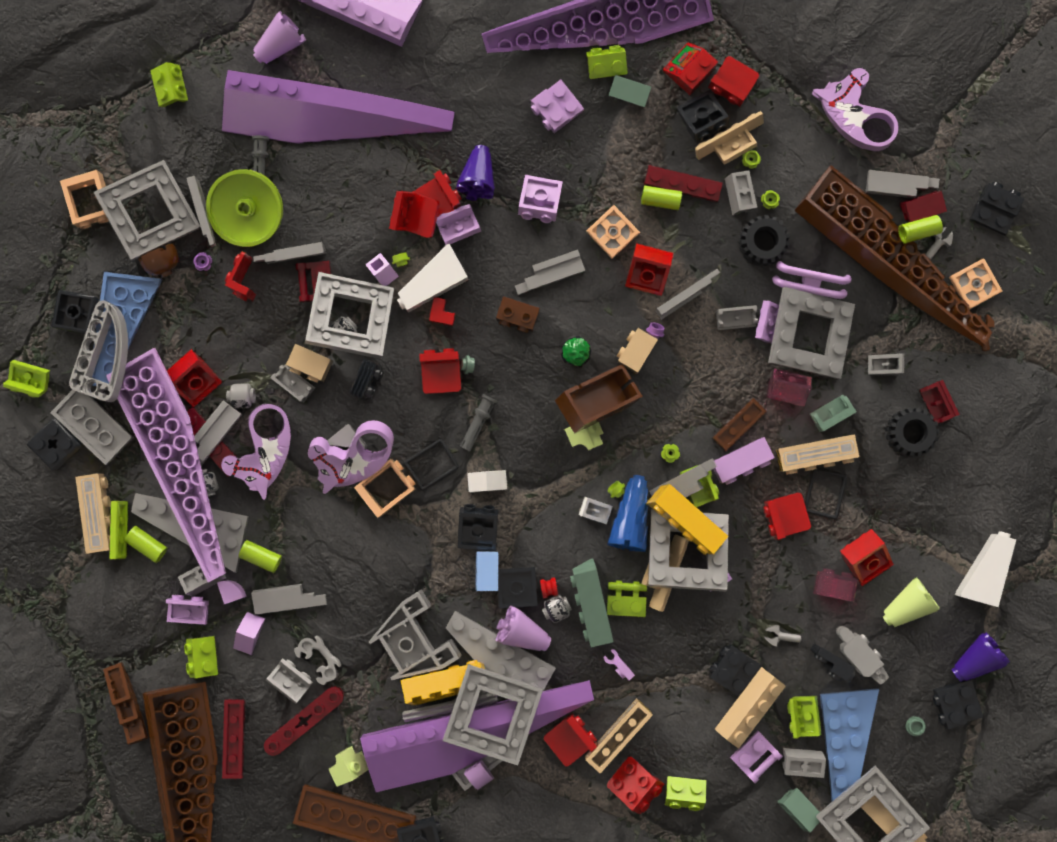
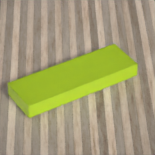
[110,501,128,559]

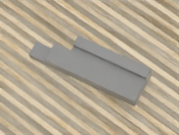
[865,170,940,198]
[187,176,216,247]
[253,242,326,264]
[515,250,585,295]
[656,269,720,320]
[194,400,242,466]
[649,458,717,498]
[251,584,327,614]

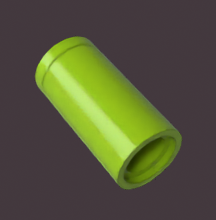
[641,185,682,210]
[898,215,943,243]
[124,526,168,563]
[238,540,282,573]

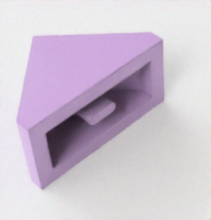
[233,612,266,655]

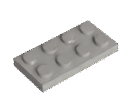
[50,389,134,465]

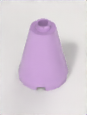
[253,11,306,64]

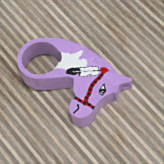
[812,68,898,151]
[221,404,291,500]
[308,421,394,494]

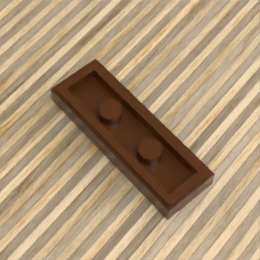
[712,398,767,452]

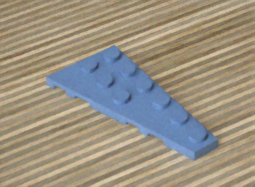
[92,272,162,386]

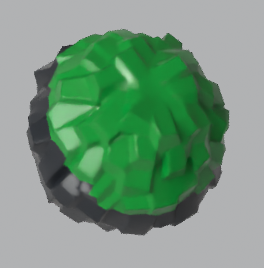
[561,336,591,367]

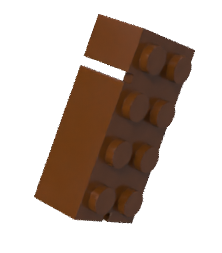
[555,364,643,434]

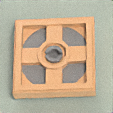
[586,205,640,259]
[949,258,1003,309]

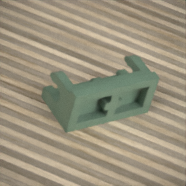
[609,75,651,108]
[809,395,857,432]
[777,788,820,832]

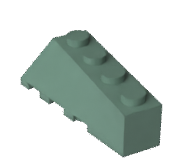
[570,559,613,647]

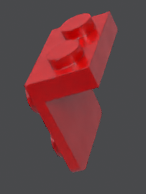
[708,56,759,107]
[413,170,462,217]
[389,191,440,238]
[225,251,256,301]
[419,348,461,394]
[763,493,811,540]
[544,713,597,766]
[607,757,665,814]

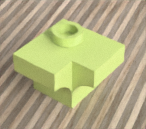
[565,422,604,450]
[329,746,368,786]

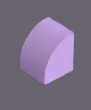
[366,253,399,286]
[217,580,247,604]
[464,759,494,790]

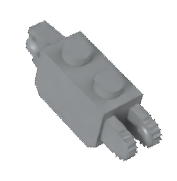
[836,626,889,685]

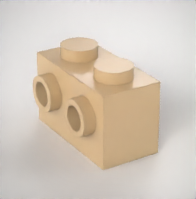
[617,328,658,374]
[286,344,333,383]

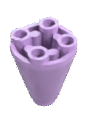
[496,606,551,651]

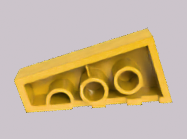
[646,484,729,555]
[401,660,485,706]

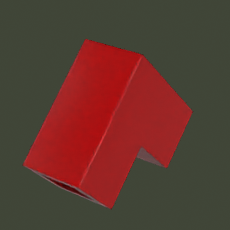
[429,297,455,326]

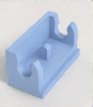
[476,551,498,591]

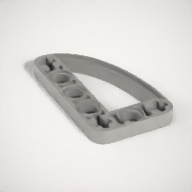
[69,301,128,402]

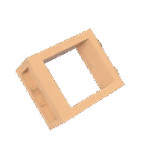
[60,170,108,229]
[354,459,416,518]

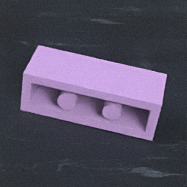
[713,437,774,485]

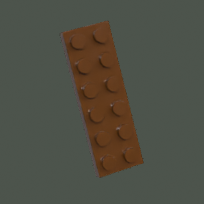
[293,784,416,842]

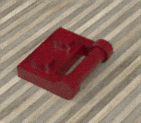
[295,260,334,303]

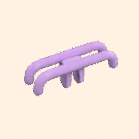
[772,261,852,299]

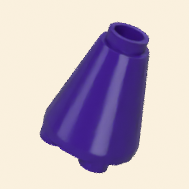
[456,145,495,201]
[951,632,1010,682]

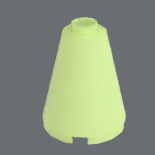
[883,577,939,627]

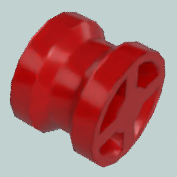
[540,577,558,599]

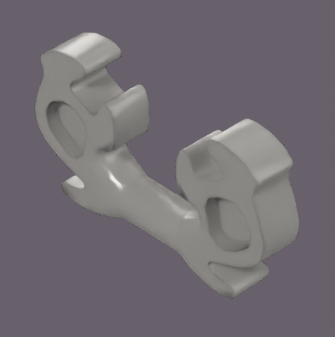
[294,635,341,685]

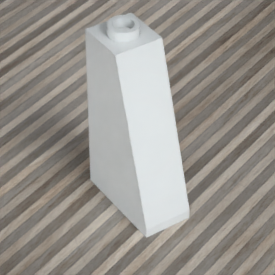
[397,244,468,312]
[955,531,1016,607]

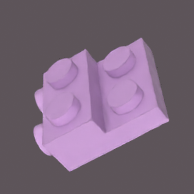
[531,80,584,133]
[518,175,563,223]

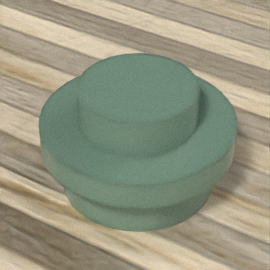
[461,355,475,375]
[905,716,926,736]

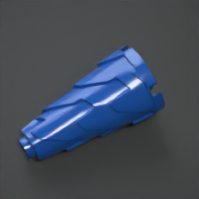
[608,475,648,552]

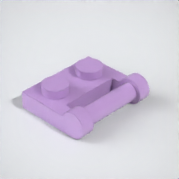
[730,730,783,783]

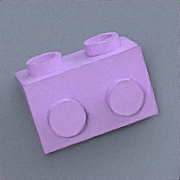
[436,204,481,245]
[755,300,779,344]
[166,595,209,624]

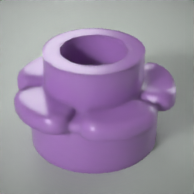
[193,252,212,271]
[646,322,665,339]

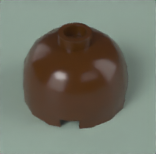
[138,243,179,278]

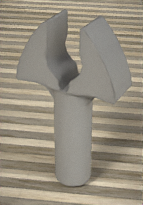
[925,227,953,260]
[764,625,802,647]

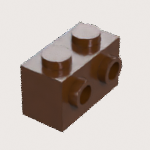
[496,296,540,333]

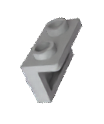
[266,658,313,704]

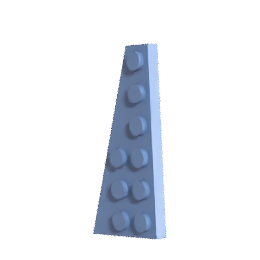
[820,688,879,801]

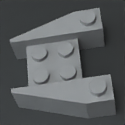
[369,589,461,680]

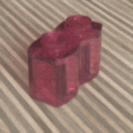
[813,568,858,602]

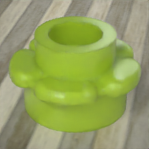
[742,150,761,169]
[761,190,780,209]
[392,252,410,267]
[661,444,680,463]
[608,481,625,498]

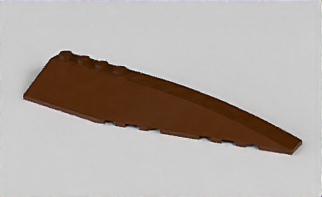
[794,165,993,346]
[143,681,218,842]

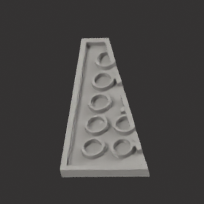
[131,493,249,573]
[446,611,556,690]

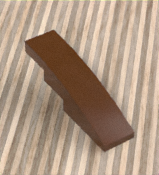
[103,662,148,745]

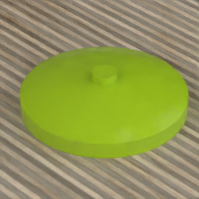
[206,169,283,247]

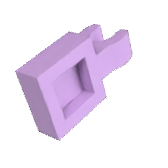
[603,649,635,680]

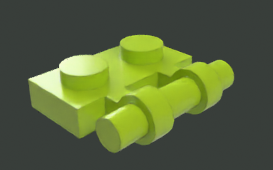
[607,580,647,617]

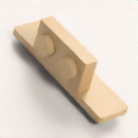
[695,111,764,165]
[641,535,689,612]

